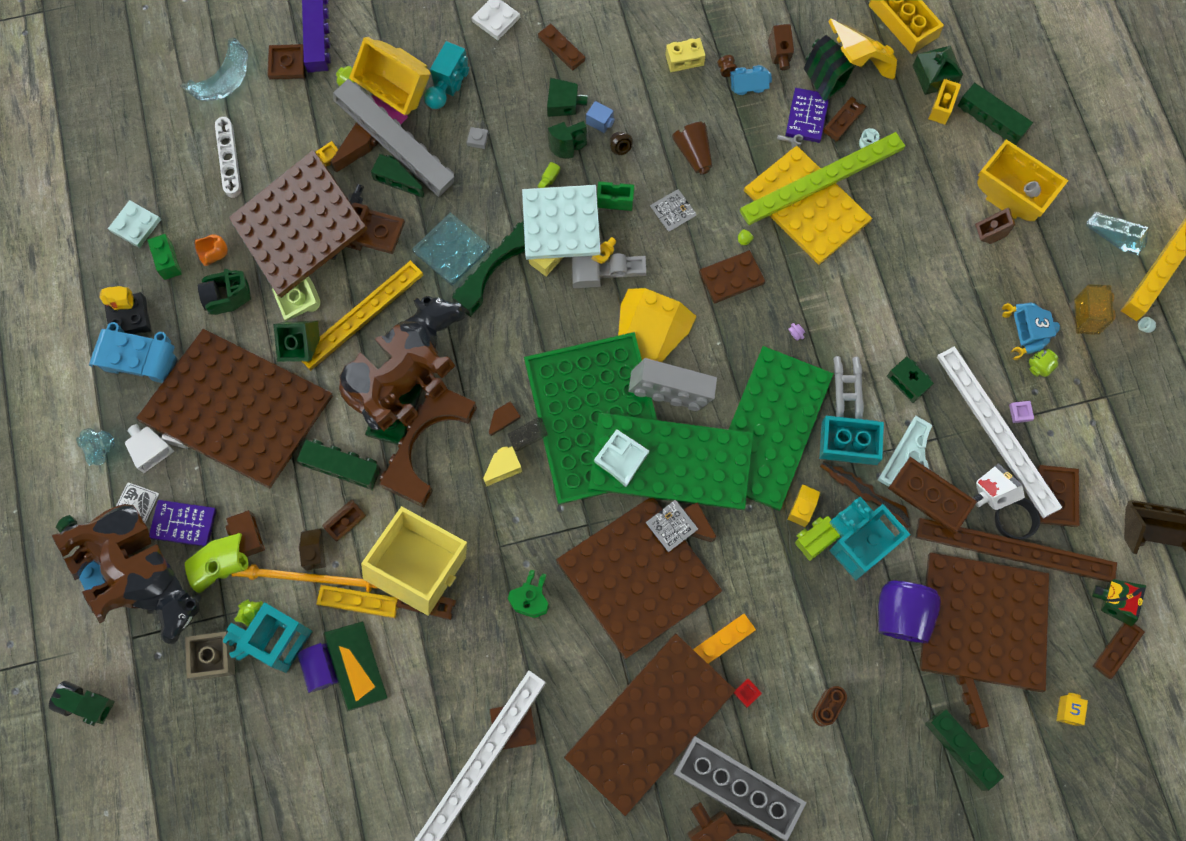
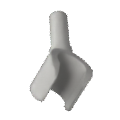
[777,134,803,147]

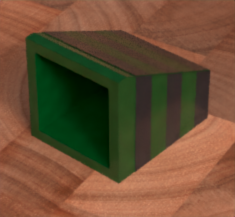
[804,35,856,101]

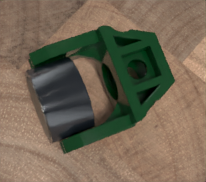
[198,269,251,315]
[49,681,115,726]

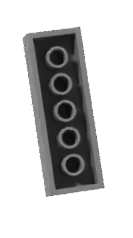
[673,736,807,841]

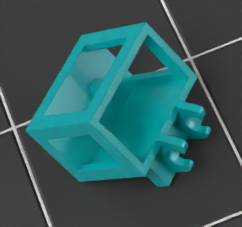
[829,497,911,581]
[223,602,313,673]

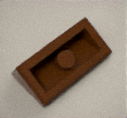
[322,500,366,542]

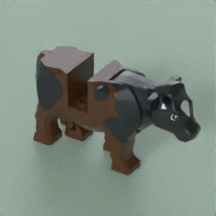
[339,296,466,431]
[52,504,199,644]

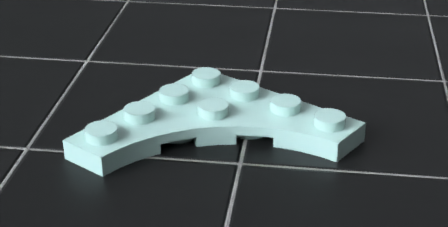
[878,415,932,487]

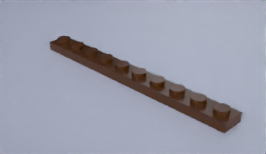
[915,518,1117,582]

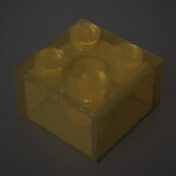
[1074,284,1115,335]

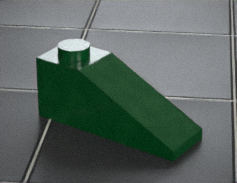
[371,154,424,198]

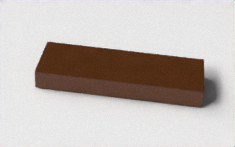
[1093,623,1145,679]

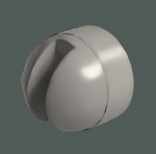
[1024,181,1041,198]

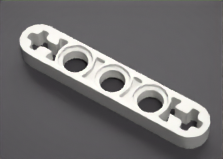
[215,117,241,198]

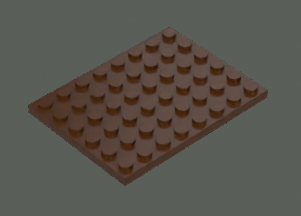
[136,329,333,489]

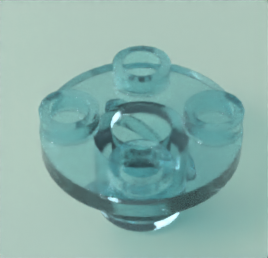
[76,428,115,466]

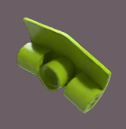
[185,533,248,593]

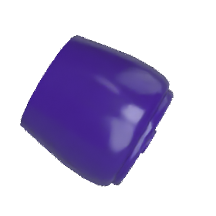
[878,580,941,643]

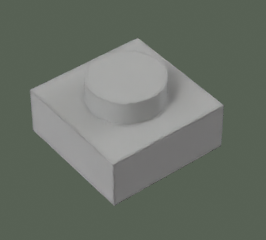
[467,127,489,149]

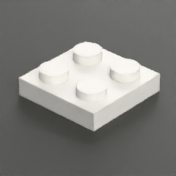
[472,0,520,40]

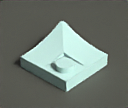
[594,430,649,487]

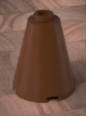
[672,121,712,175]

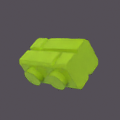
[795,516,841,561]

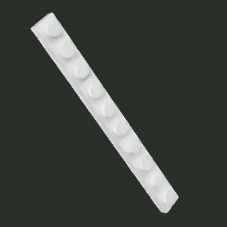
[937,346,1062,518]
[414,671,547,841]

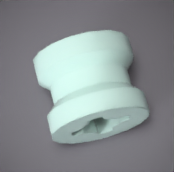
[859,128,879,149]

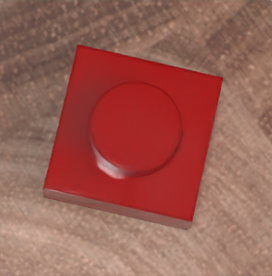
[733,678,762,708]

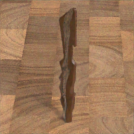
[820,461,911,528]

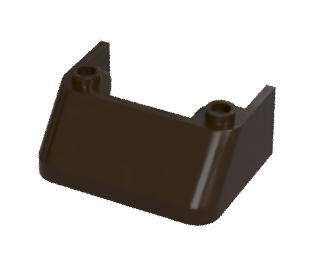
[1124,500,1186,554]

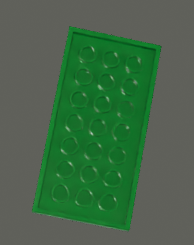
[728,346,834,511]
[589,413,753,510]

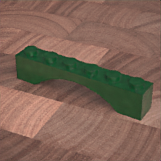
[452,220,525,317]

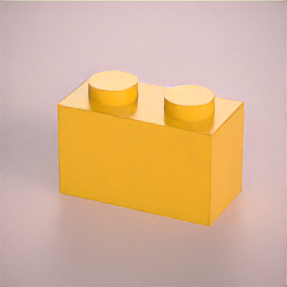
[928,79,961,125]

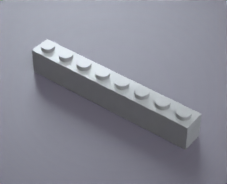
[333,79,455,197]

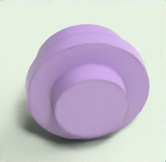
[788,323,805,341]

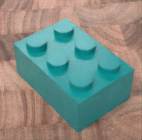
[819,416,884,465]

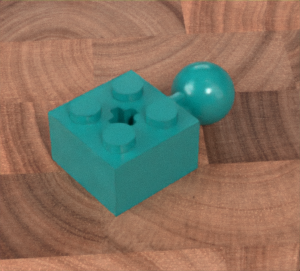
[424,41,469,109]

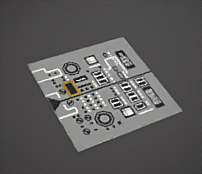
[650,189,697,232]
[646,500,698,552]

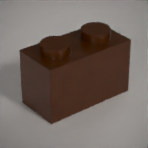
[226,510,265,557]

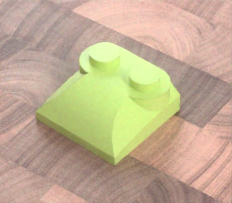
[272,276,320,321]

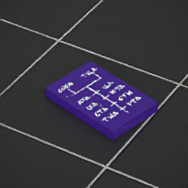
[785,87,829,143]
[149,500,217,547]

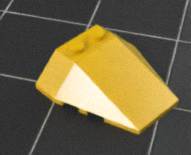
[828,18,897,80]
[618,288,696,362]

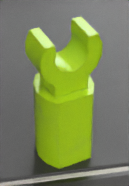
[538,162,560,188]

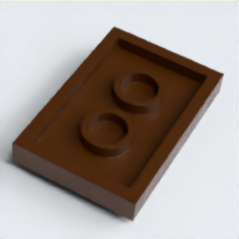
[699,250,765,304]
[1037,465,1080,527]

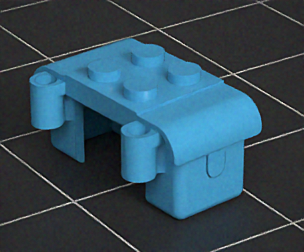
[89,322,178,383]

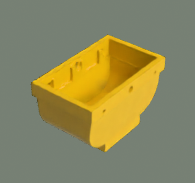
[349,37,431,115]
[977,139,1068,221]

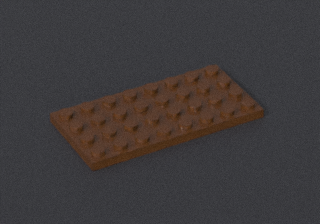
[564,633,736,816]

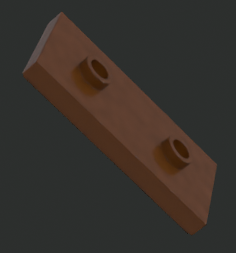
[888,457,977,534]

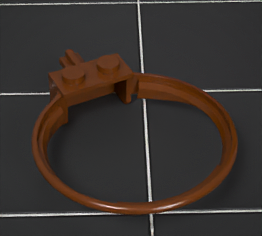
[687,802,777,841]

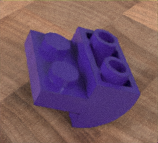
[297,643,338,693]

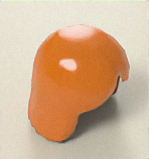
[195,234,228,266]

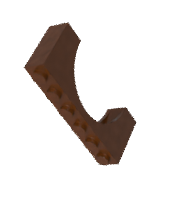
[380,389,477,508]

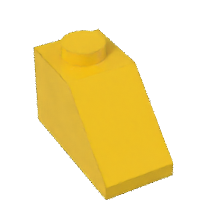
[787,484,820,527]

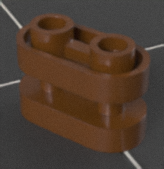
[812,686,847,727]

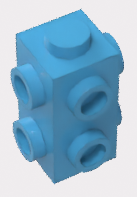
[730,65,772,95]

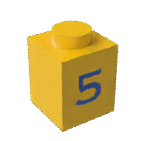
[1056,693,1088,726]

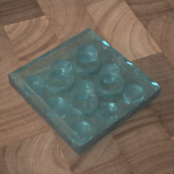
[412,212,490,286]

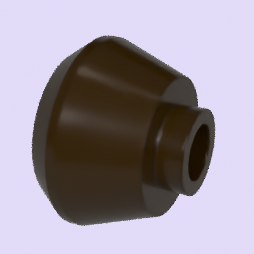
[610,132,633,155]

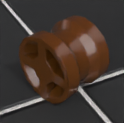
[717,55,737,77]

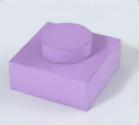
[1009,401,1034,423]

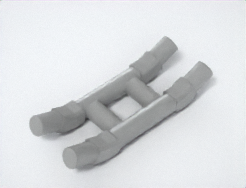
[833,356,864,420]

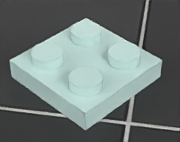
[108,200,161,248]

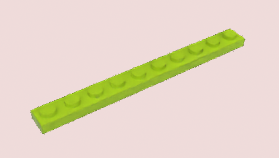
[740,132,905,225]

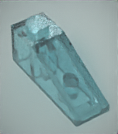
[1086,212,1149,255]

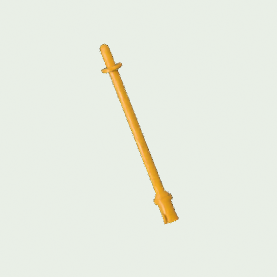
[232,564,378,592]

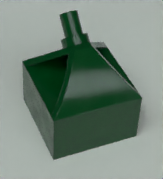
[913,45,963,95]

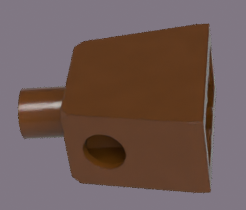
[768,24,794,71]

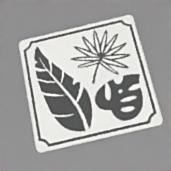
[116,483,159,523]

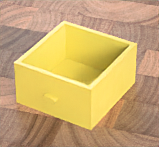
[361,506,467,616]

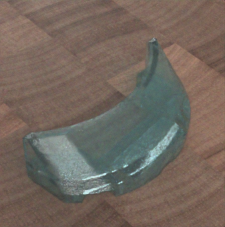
[180,38,248,101]

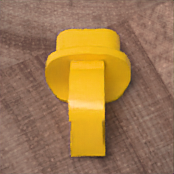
[591,237,616,264]

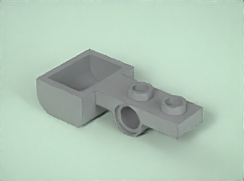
[572,254,646,288]

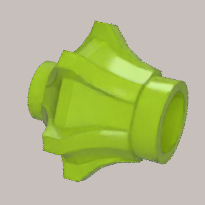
[234,599,263,627]

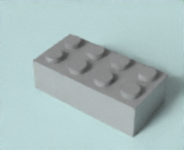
[628,358,717,411]

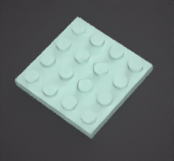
[522,185,600,260]

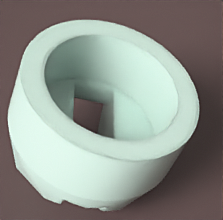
[1138,316,1156,333]

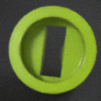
[738,229,754,245]

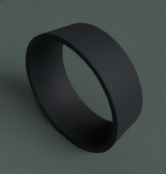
[995,498,1040,540]

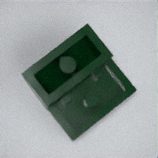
[548,121,587,159]

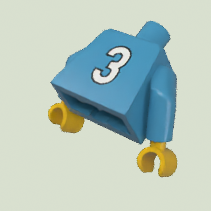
[1002,302,1060,360]

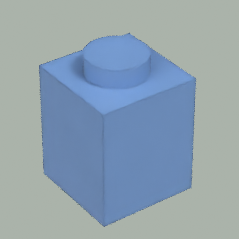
[586,101,615,133]

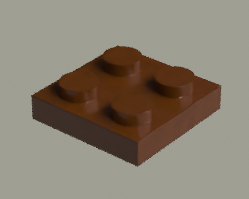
[268,44,305,79]
[490,707,537,750]

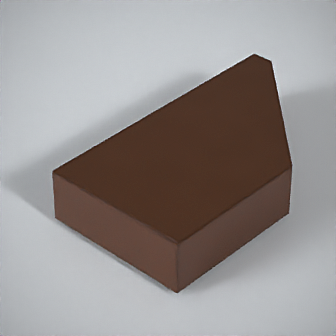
[489,401,521,436]

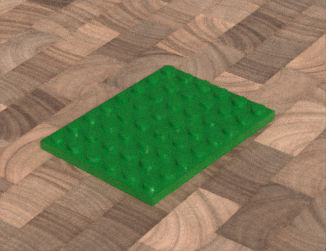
[524,332,657,505]

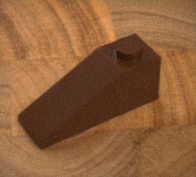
[330,122,378,172]

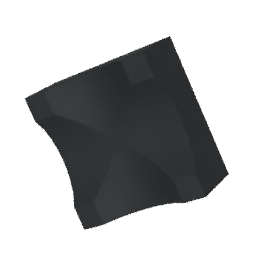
[104,292,152,334]

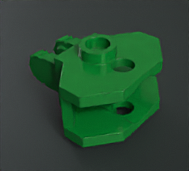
[508,570,549,618]

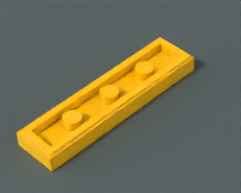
[316,585,398,618]

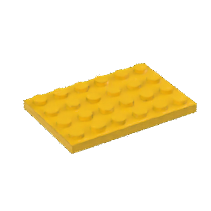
[744,145,872,265]

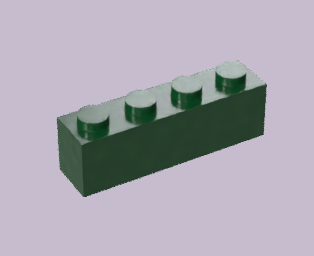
[958,82,1033,145]
[297,439,381,490]
[925,709,1004,791]

